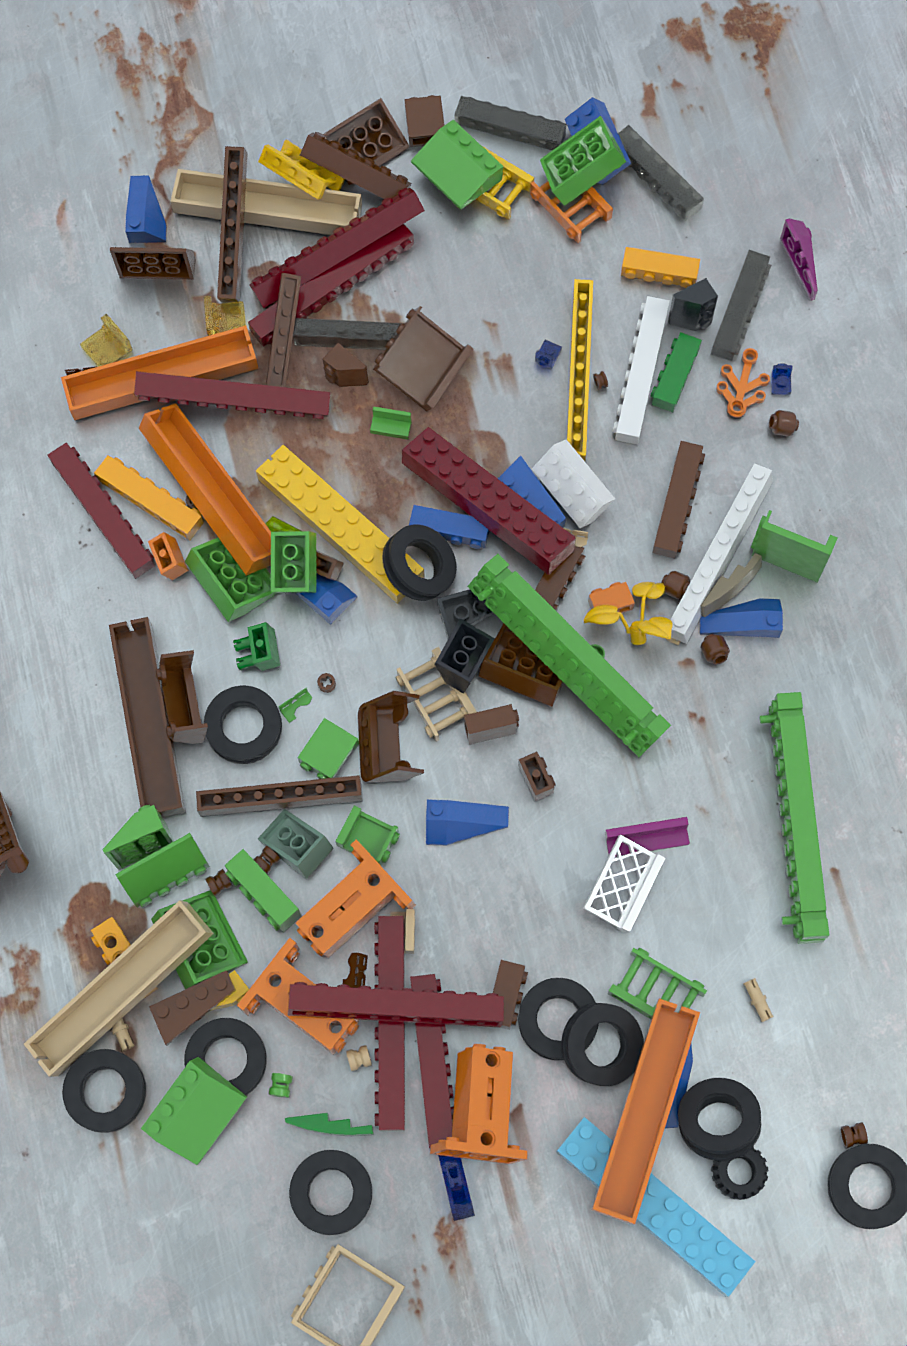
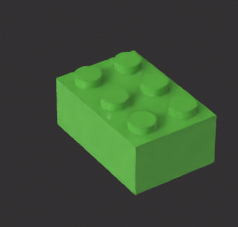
[271,531,316,593]

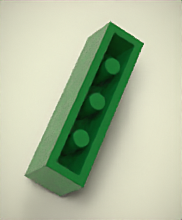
[650,332,702,413]

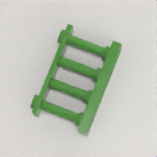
[607,948,707,1019]

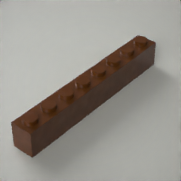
[217,146,248,303]
[196,775,363,817]

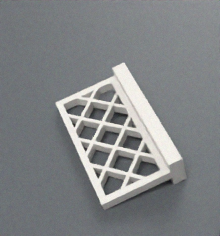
[583,835,665,933]

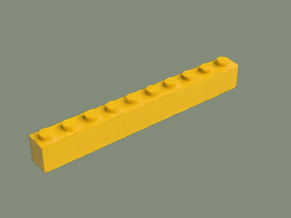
[567,279,593,461]

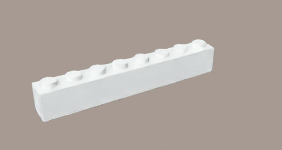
[613,296,670,445]

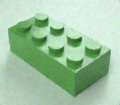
[224,849,302,933]

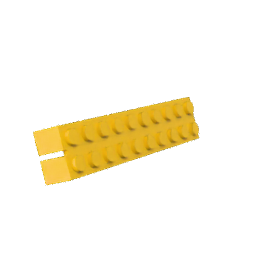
[256,445,425,604]

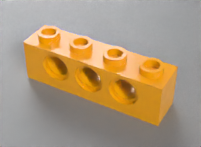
[91,917,158,999]

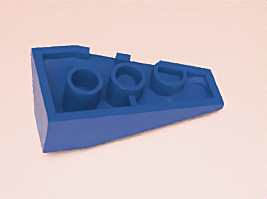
[125,175,167,243]
[295,573,357,625]
[700,598,783,638]
[426,799,509,846]

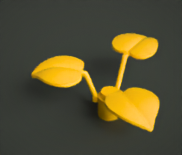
[584,582,673,645]

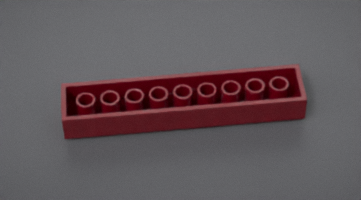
[402,427,576,575]

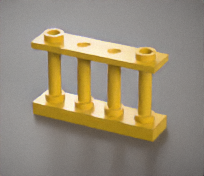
[258,139,345,200]
[476,145,535,219]

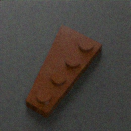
[149,970,236,1046]

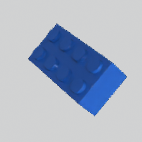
[564,97,631,185]

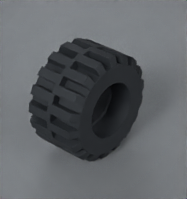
[711,1146,769,1200]

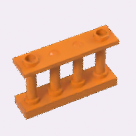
[530,181,613,243]

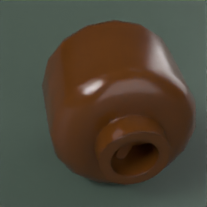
[769,410,799,437]
[661,571,690,599]
[700,634,730,665]

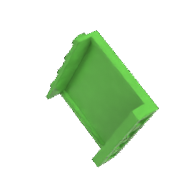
[750,510,838,583]

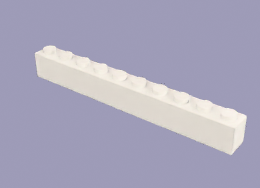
[671,463,773,644]

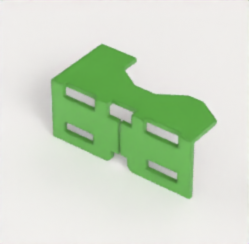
[279,687,312,723]

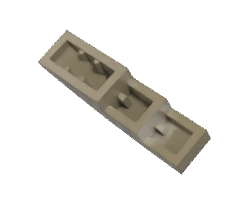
[701,553,762,617]

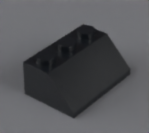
[668,278,718,331]
[434,618,495,694]

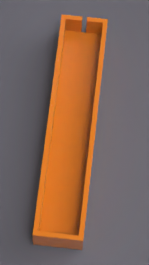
[61,325,259,420]
[139,403,271,576]
[591,998,700,1225]

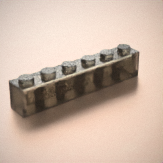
[454,96,567,150]
[618,125,704,221]
[711,250,772,361]
[293,318,405,350]

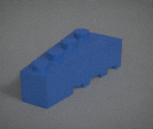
[498,455,566,528]

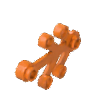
[716,348,770,418]

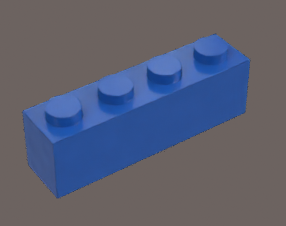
[409,505,489,549]

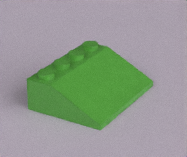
[540,116,626,206]
[411,119,504,210]
[185,538,278,622]
[102,805,174,870]
[115,833,210,907]
[151,890,248,989]
[141,1057,247,1165]

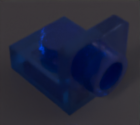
[535,339,562,369]
[771,363,793,395]

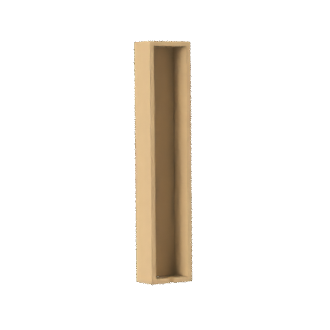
[170,169,362,235]
[24,900,214,1077]

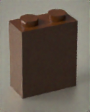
[404,95,444,147]
[464,704,519,745]

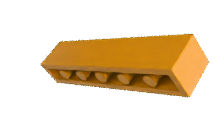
[94,455,204,541]

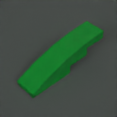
[285,1113,374,1137]

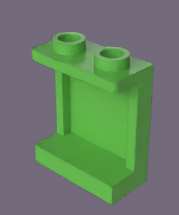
[297,718,359,779]
[335,805,400,865]

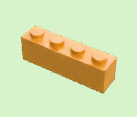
[621,247,700,288]

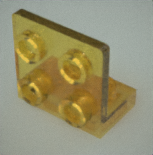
[203,296,246,336]
[80,313,133,367]

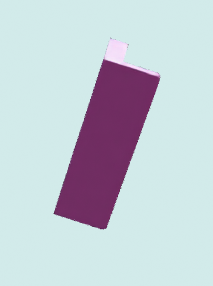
[605,817,690,857]

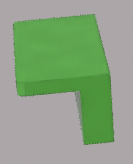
[370,407,412,440]

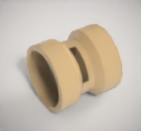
[346,1045,372,1071]

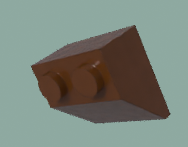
[323,343,369,387]

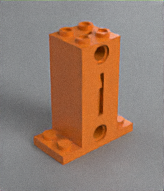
[296,839,416,958]
[237,938,359,1055]
[430,1044,527,1164]

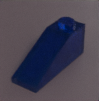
[438,1155,475,1221]

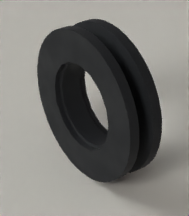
[382,524,457,601]
[204,685,282,764]
[518,978,599,1061]
[561,1003,644,1086]
[184,1018,267,1096]
[62,1049,146,1133]
[678,1078,762,1161]
[827,1144,907,1229]
[289,1150,372,1235]

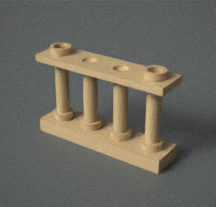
[395,646,477,742]

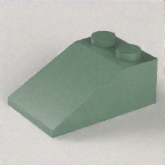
[258,809,334,879]

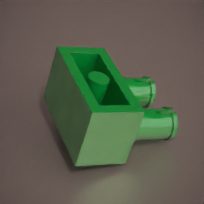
[233,622,280,671]

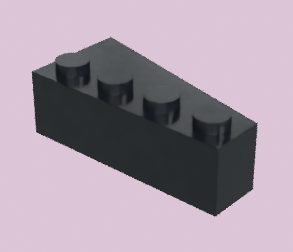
[437,589,494,640]

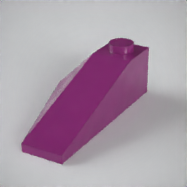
[780,218,818,301]

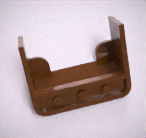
[156,650,208,744]
[358,691,424,783]

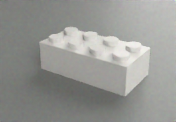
[532,440,615,528]

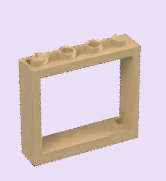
[291,1244,405,1346]

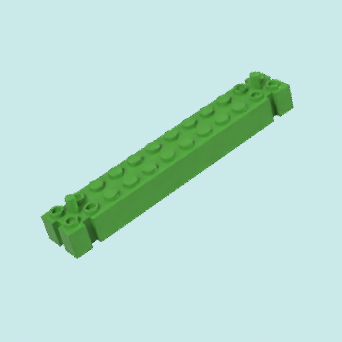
[467,554,671,757]
[759,692,830,944]

